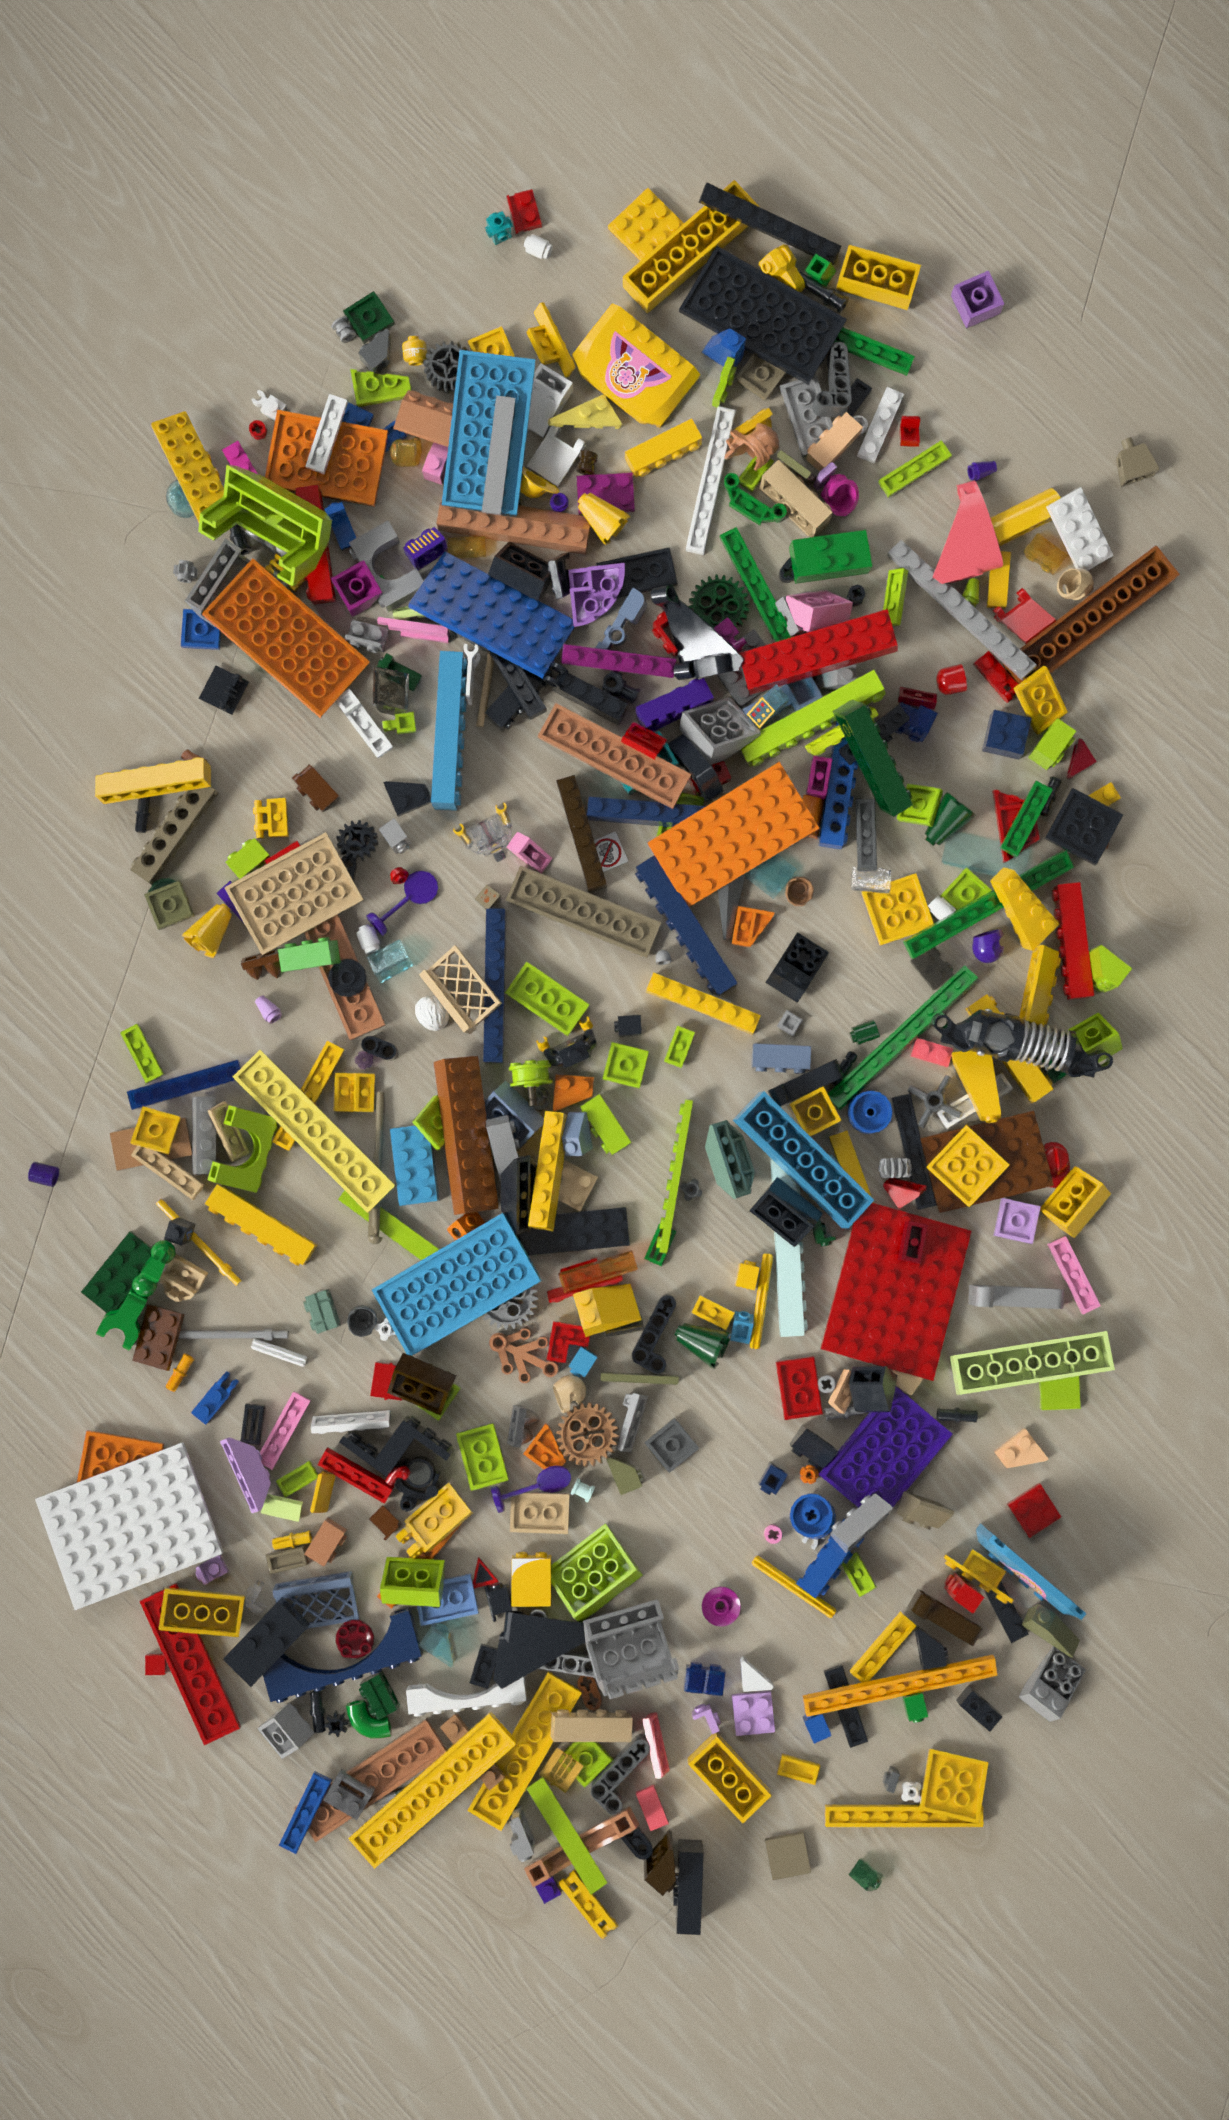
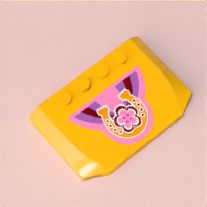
[572,303,701,428]

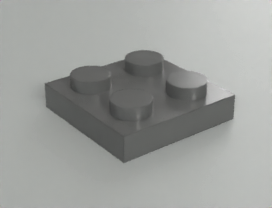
[644,1417,699,1473]

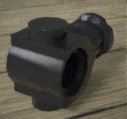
[602,670,641,704]

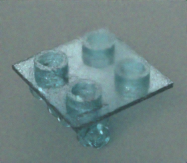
[745,854,797,899]

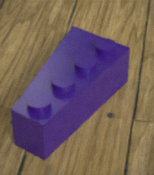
[636,678,714,732]

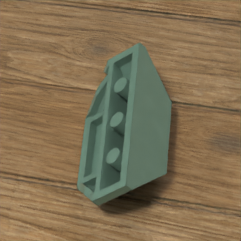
[705,1120,755,1199]

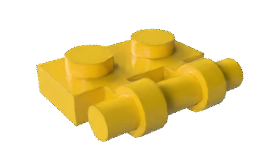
[253,798,289,839]

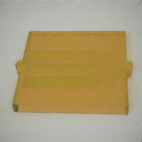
[539,1748,584,1793]

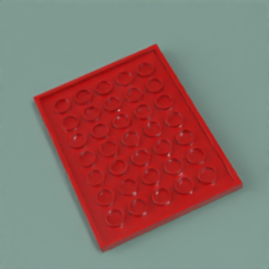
[820,1203,972,1381]

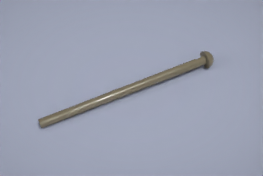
[368,1092,384,1244]

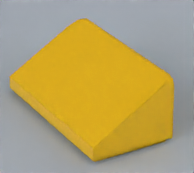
[310,1471,336,1513]

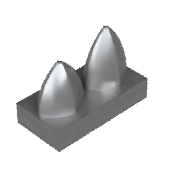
[507,1405,540,1448]

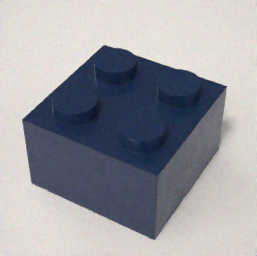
[982,710,1031,760]

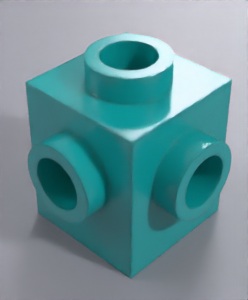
[485,211,513,245]

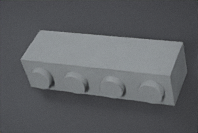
[192,1097,216,1175]

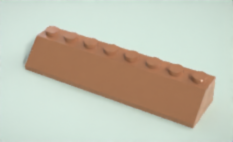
[436,501,591,555]

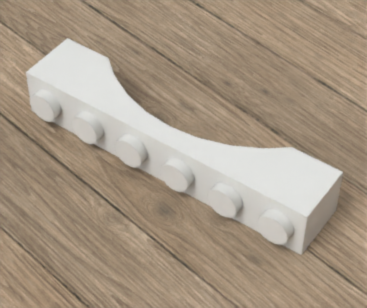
[406,1676,527,1716]

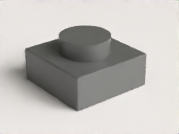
[883,1766,900,1793]

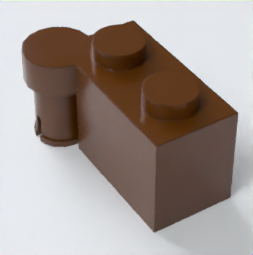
[292,764,339,812]

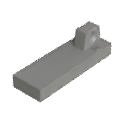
[616,1393,648,1452]

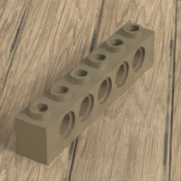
[130,787,219,885]

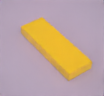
[987,551,1011,609]

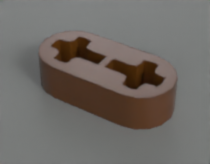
[577,1675,602,1711]

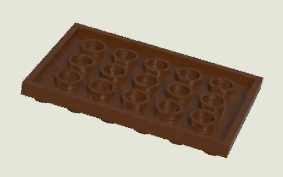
[920,1110,1054,1213]

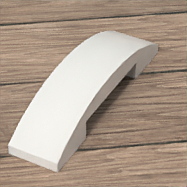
[336,688,393,758]

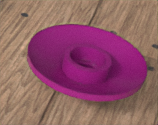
[701,1586,741,1627]

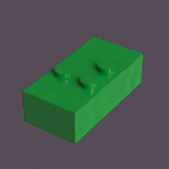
[789,530,873,584]

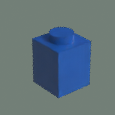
[803,1714,832,1744]

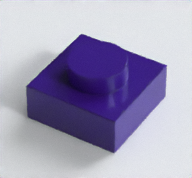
[535,1876,562,1904]

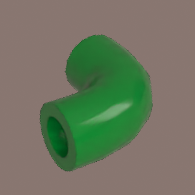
[346,1700,392,1739]

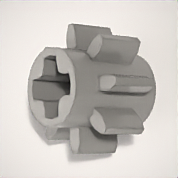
[173,560,198,583]

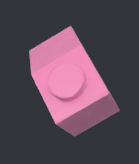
[507,832,553,874]

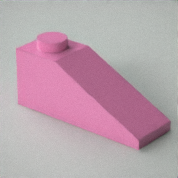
[422,443,448,485]

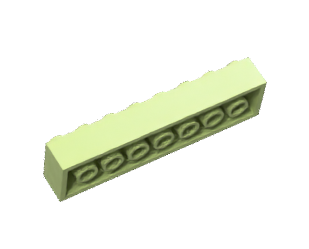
[950,1331,1115,1395]

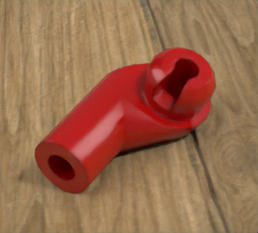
[385,1466,410,1486]

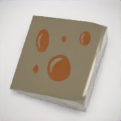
[475,885,501,909]

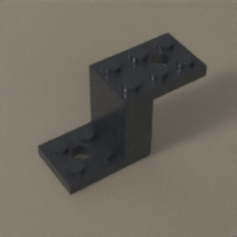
[339,1416,454,1477]

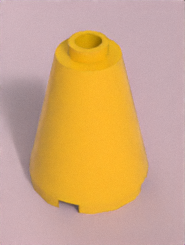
[578,493,631,545]
[182,904,232,958]

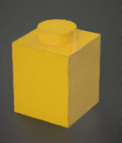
[735,1260,760,1290]

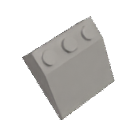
[679,697,761,765]

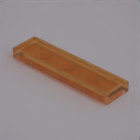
[558,1250,638,1293]

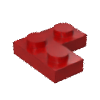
[547,1321,590,1363]

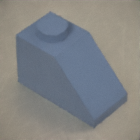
[562,1112,593,1156]

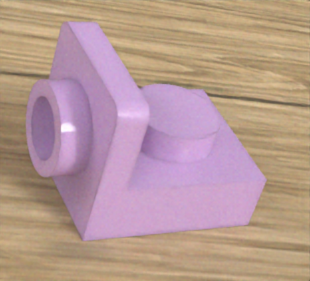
[195,1554,229,1585]

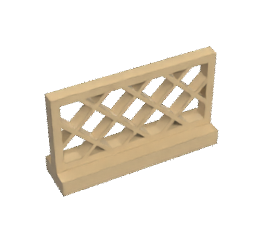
[419,945,502,1034]

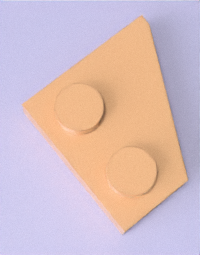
[994,1428,1048,1468]

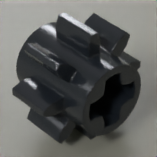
[324,1710,350,1737]

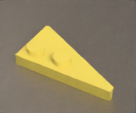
[547,394,622,429]

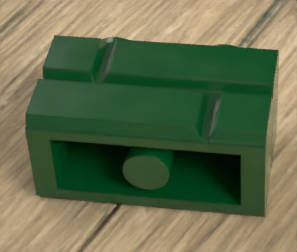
[359,1670,400,1720]

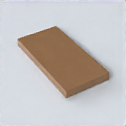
[110,1118,192,1171]

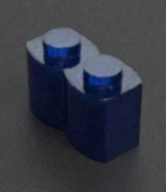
[683,1662,726,1696]

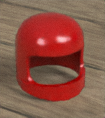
[936,664,967,695]

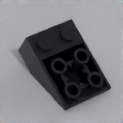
[765,932,829,1003]

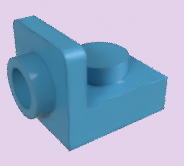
[730,1311,754,1344]

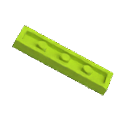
[878,440,952,498]

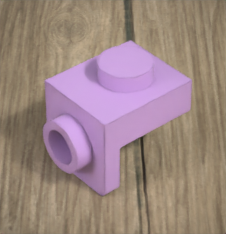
[692,1704,721,1734]

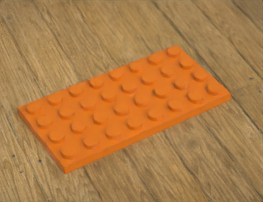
[202,558,370,718]
[647,761,819,907]

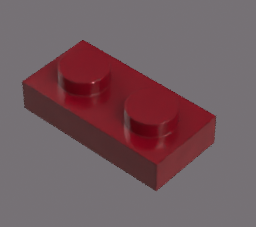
[898,686,937,710]

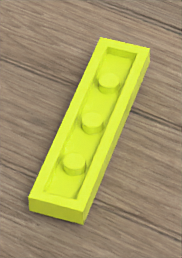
[805,706,879,755]

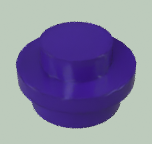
[550,493,569,512]

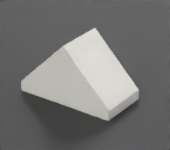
[740,1656,774,1692]

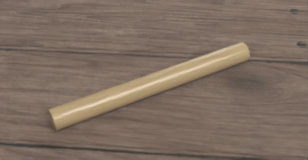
[476,653,494,727]

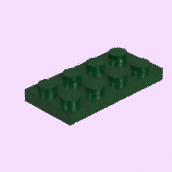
[81,1231,152,1313]

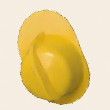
[520,467,559,498]

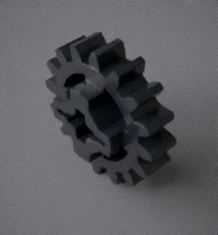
[336,820,378,862]

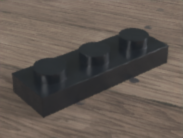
[984,1581,1029,1643]

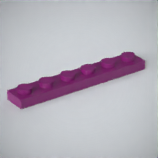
[561,644,676,678]

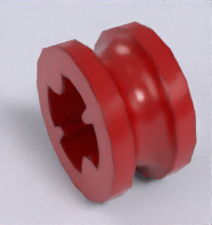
[249,420,267,440]

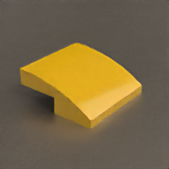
[333,1073,375,1112]

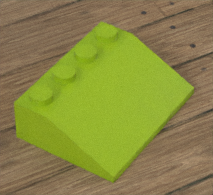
[551,1523,643,1622]

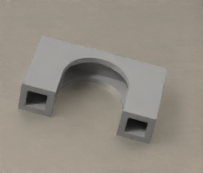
[349,521,424,612]

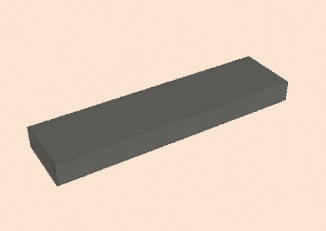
[855,799,877,872]

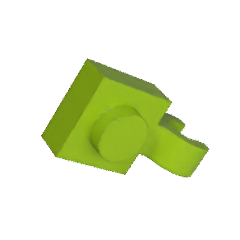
[382,712,416,734]

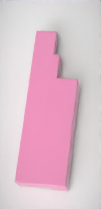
[377,617,450,643]

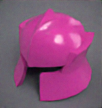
[821,474,859,517]

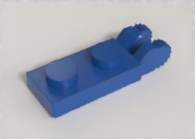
[191,1371,240,1425]

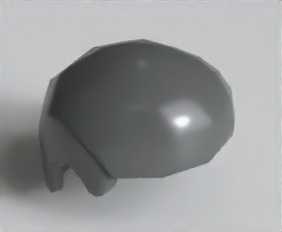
[347,1305,377,1337]

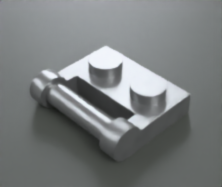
[323,1768,375,1820]

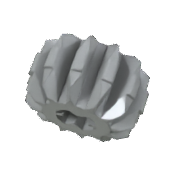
[879,1158,912,1178]

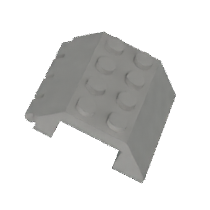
[185,539,289,629]
[583,1599,679,1699]

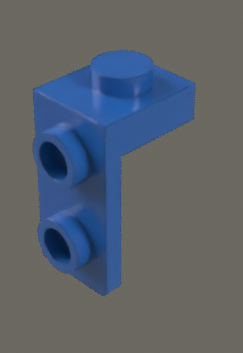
[325,502,356,550]

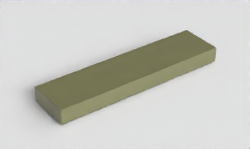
[601,1372,679,1385]

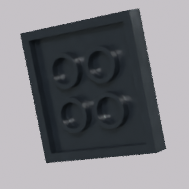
[1044,788,1123,866]

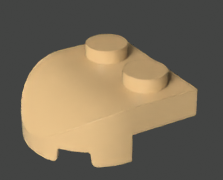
[160,1254,208,1302]

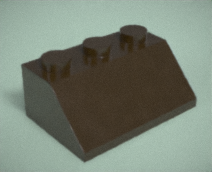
[387,1353,457,1416]
[644,1830,676,1896]

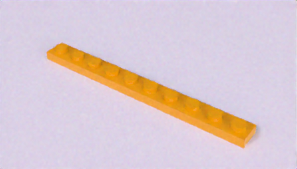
[802,1654,997,1717]

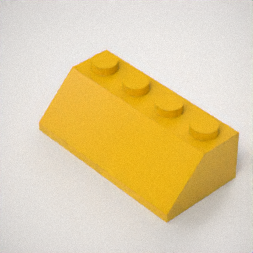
[1019,945,1061,1028]

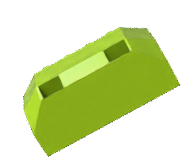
[198,465,332,586]

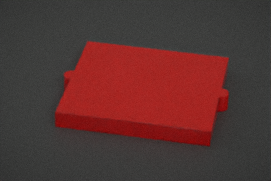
[370,1362,402,1401]

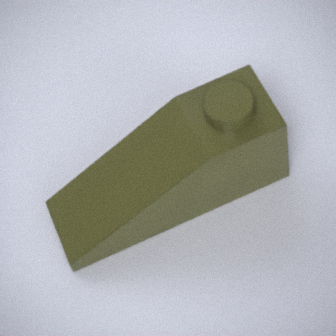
[1022,1603,1080,1658]

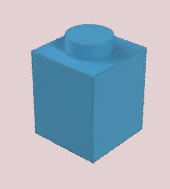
[568,1346,598,1378]

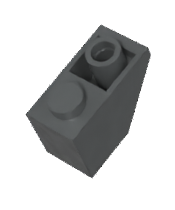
[358,328,391,374]

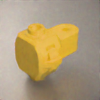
[759,244,805,293]

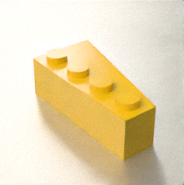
[990,867,1059,951]

